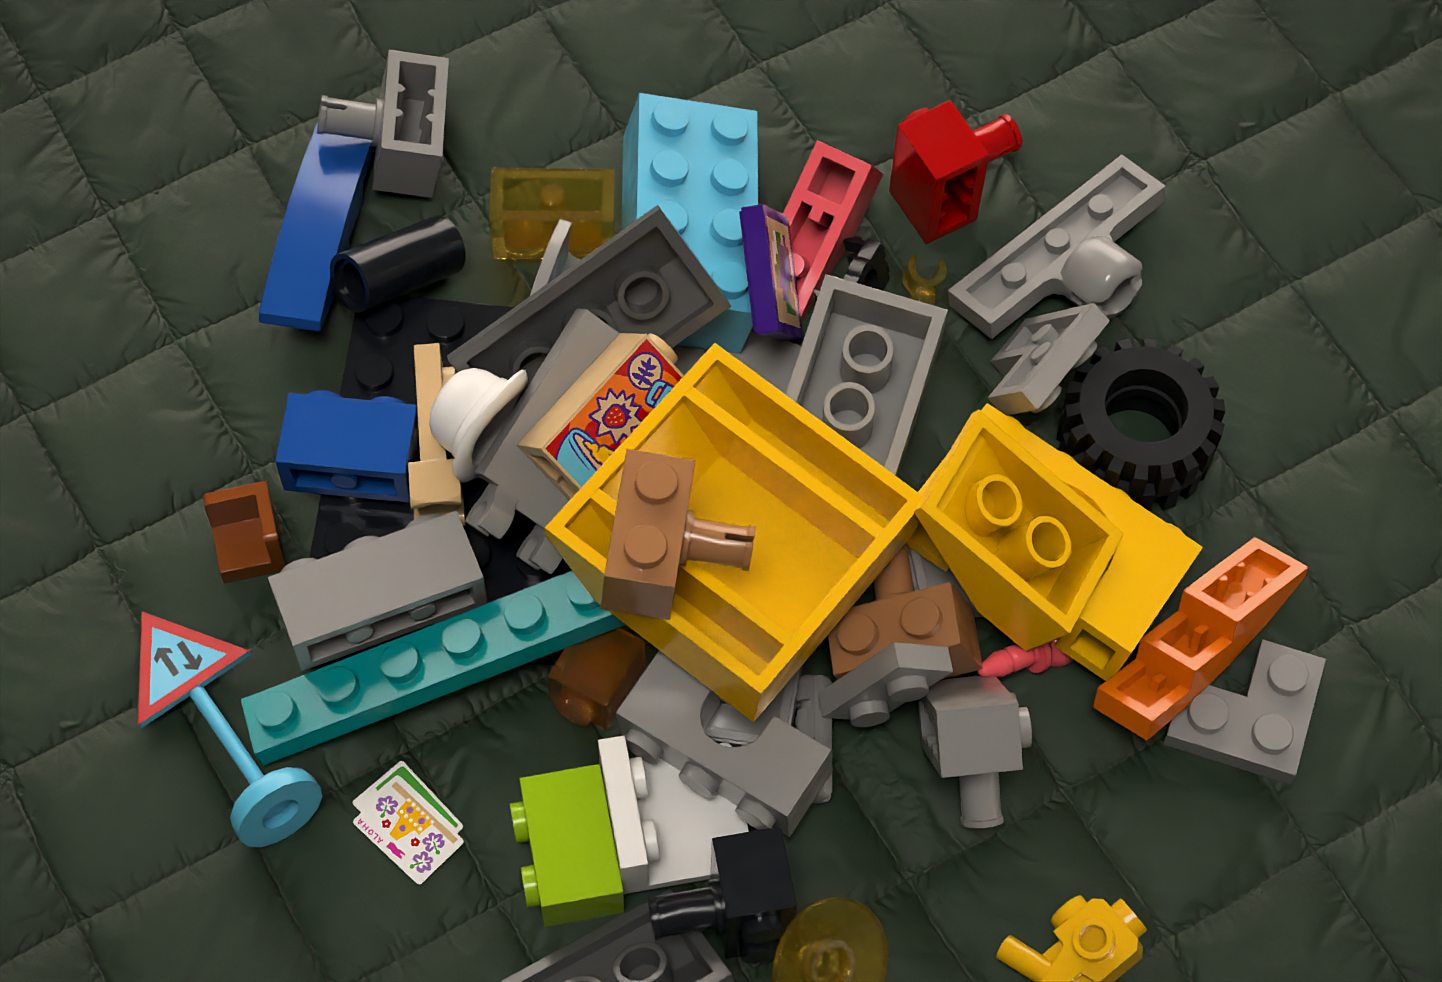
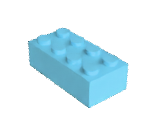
[621,93,758,353]

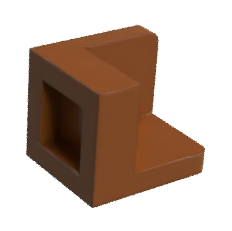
[202,481,286,584]

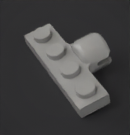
[948,155,1165,339]

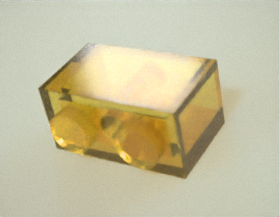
[489,168,616,260]

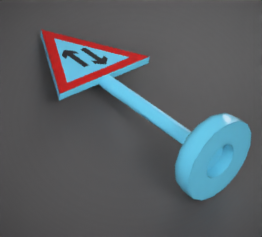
[138,612,322,847]

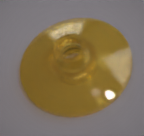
[772,897,888,982]

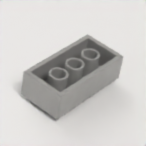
[785,274,948,477]

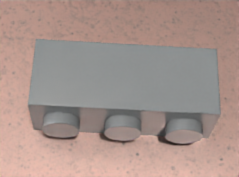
[268,510,488,671]

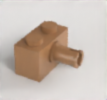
[601,449,756,620]
[828,543,983,679]

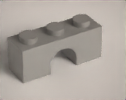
[616,650,833,837]

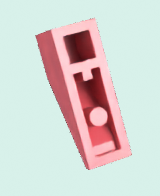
[783,140,883,323]

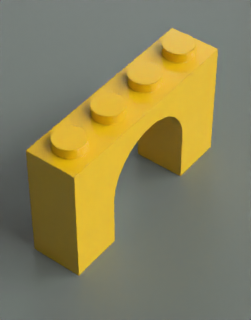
[906,403,1203,681]

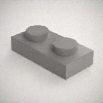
[818,642,953,727]

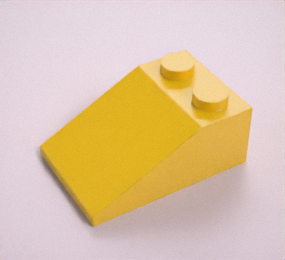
[913,409,1124,651]

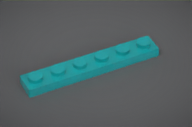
[241,571,626,766]

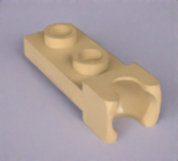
[408,343,466,526]

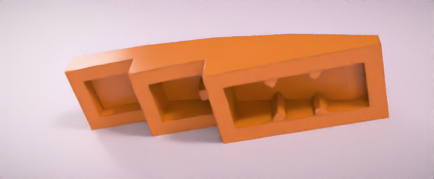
[1093,537,1308,741]

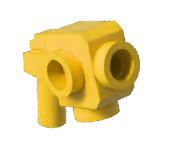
[996,895,1147,982]

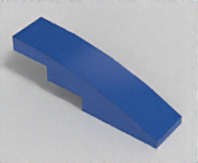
[259,122,375,331]

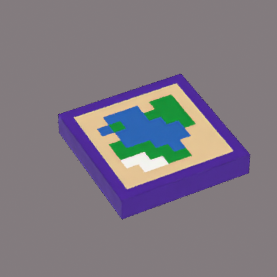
[739,204,803,341]

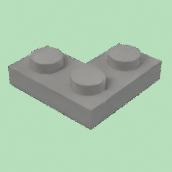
[988,303,1110,415]
[1163,639,1326,785]

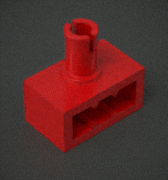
[889,100,1023,245]

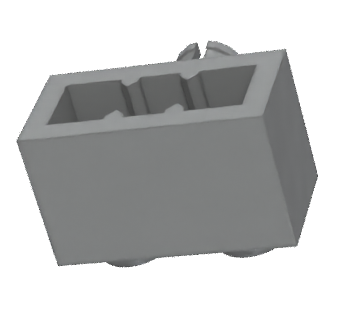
[317,49,449,198]
[918,676,1032,828]

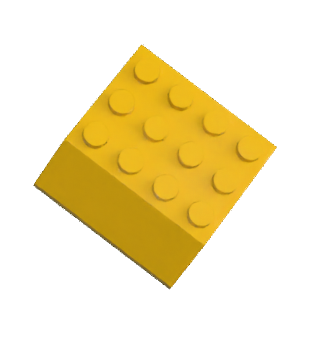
[544,343,922,723]

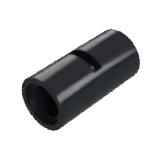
[330,215,466,313]

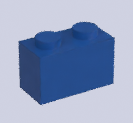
[275,390,420,503]

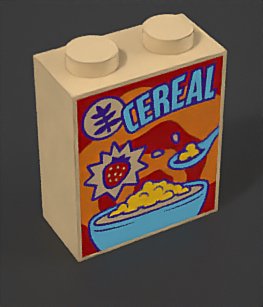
[517,333,684,500]

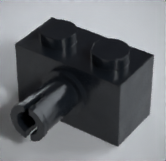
[648,826,797,963]

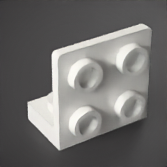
[598,735,749,894]

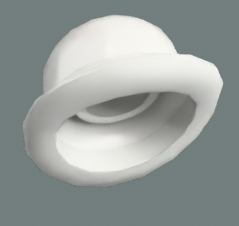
[429,368,528,483]

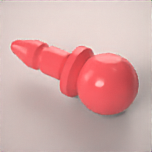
[977,637,1074,677]

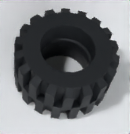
[1056,339,1226,511]

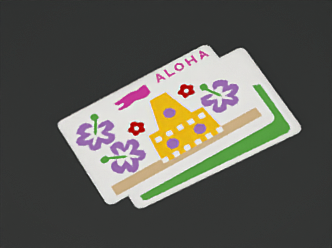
[352,761,464,885]

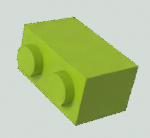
[510,764,624,927]

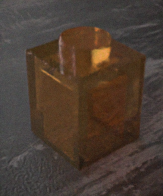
[548,627,646,730]

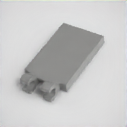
[465,309,620,574]

